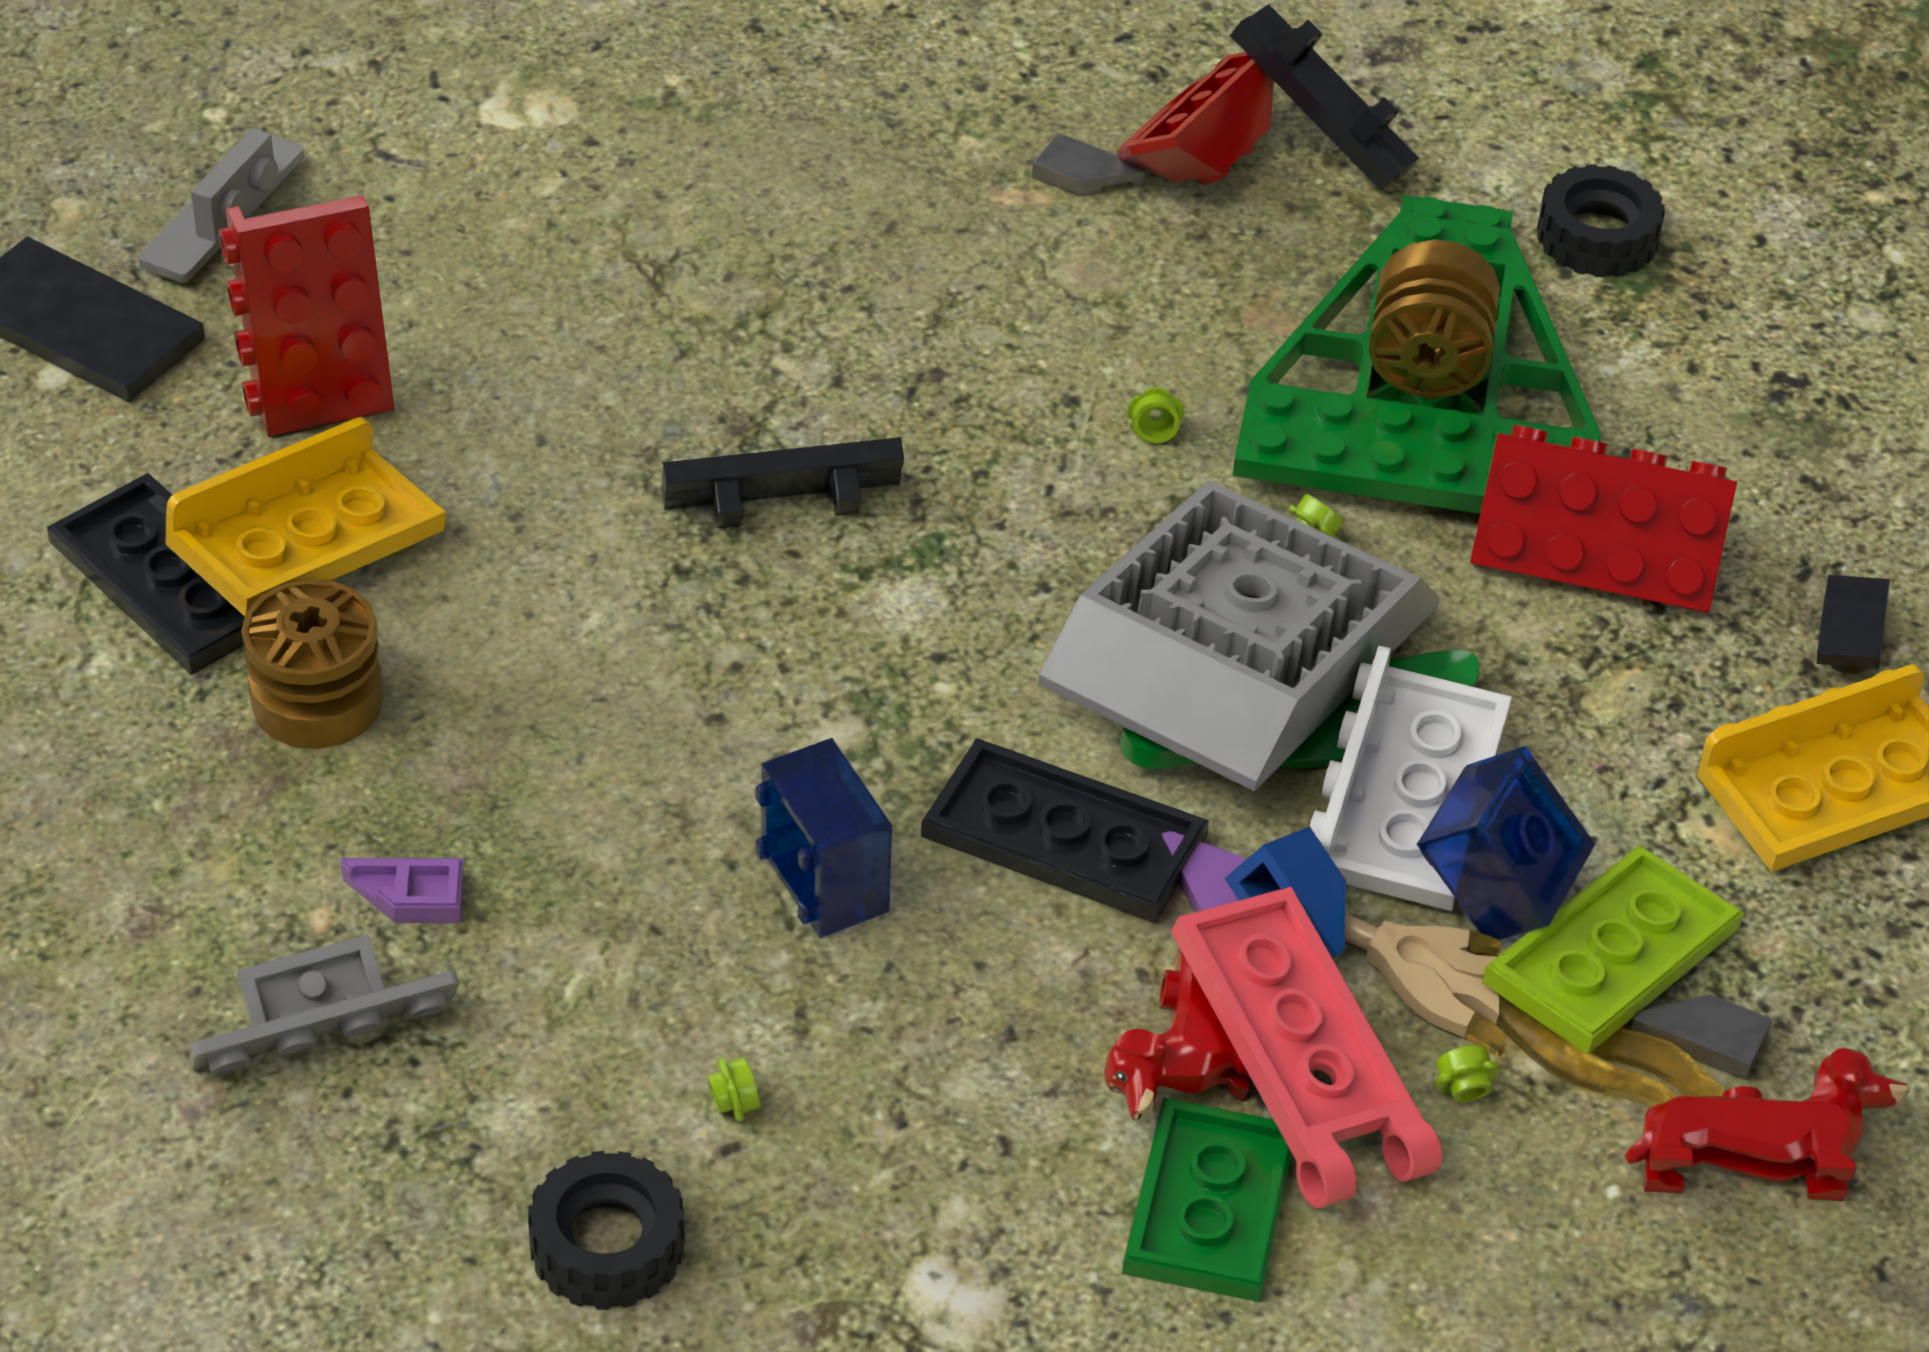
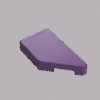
[1162,831,1245,912]
[341,858,464,923]

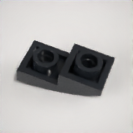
[1817,574,1890,673]

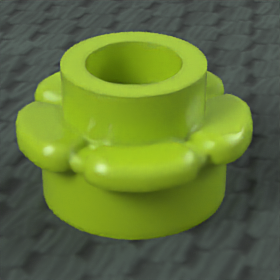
[1127,387,1185,444]
[1289,493,1345,539]
[1434,1045,1500,1103]
[706,1056,761,1122]

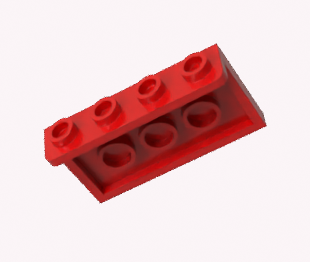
[219,195,395,437]
[1470,425,1738,613]

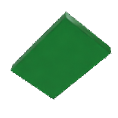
[1122,1097,1292,1302]

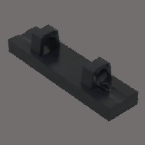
[1229,4,1420,190]
[661,437,905,529]

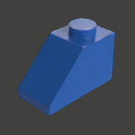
[1224,827,1346,960]

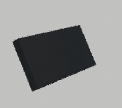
[0,236,205,402]
[47,473,245,675]
[921,738,1209,922]

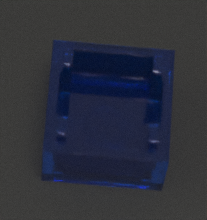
[755,738,892,939]
[1416,746,1596,943]

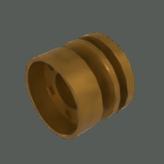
[1368,240,1500,399]
[241,579,384,749]

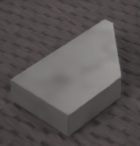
[1032,133,1148,196]
[1630,994,1773,1079]

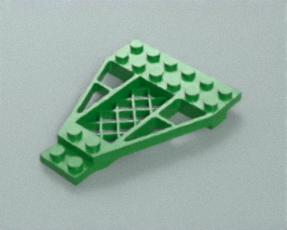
[1233,195,1601,514]

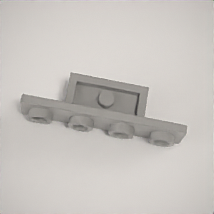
[138,128,304,283]
[189,934,459,1074]

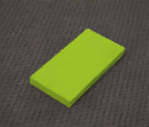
[1482,845,1744,1055]

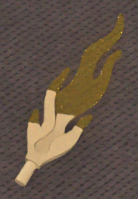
[1345,912,1725,1106]

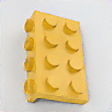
[166,417,446,616]
[1697,664,1929,872]

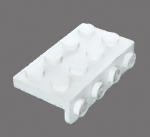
[1310,646,1512,911]

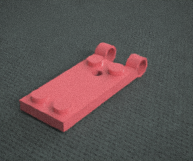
[1171,887,1442,1209]

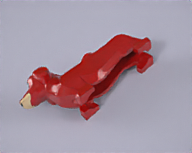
[1104,947,1249,1122]
[1624,1048,1909,1201]

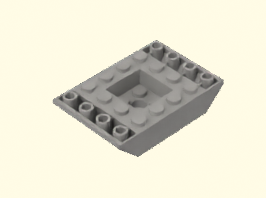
[1038,480,1440,791]

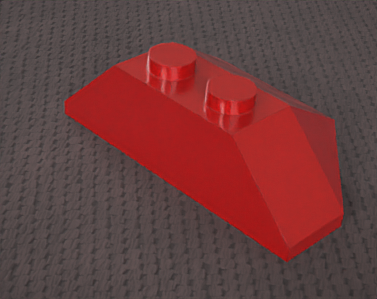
[1116,52,1274,184]

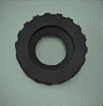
[1537,164,1665,278]
[528,1150,685,1310]

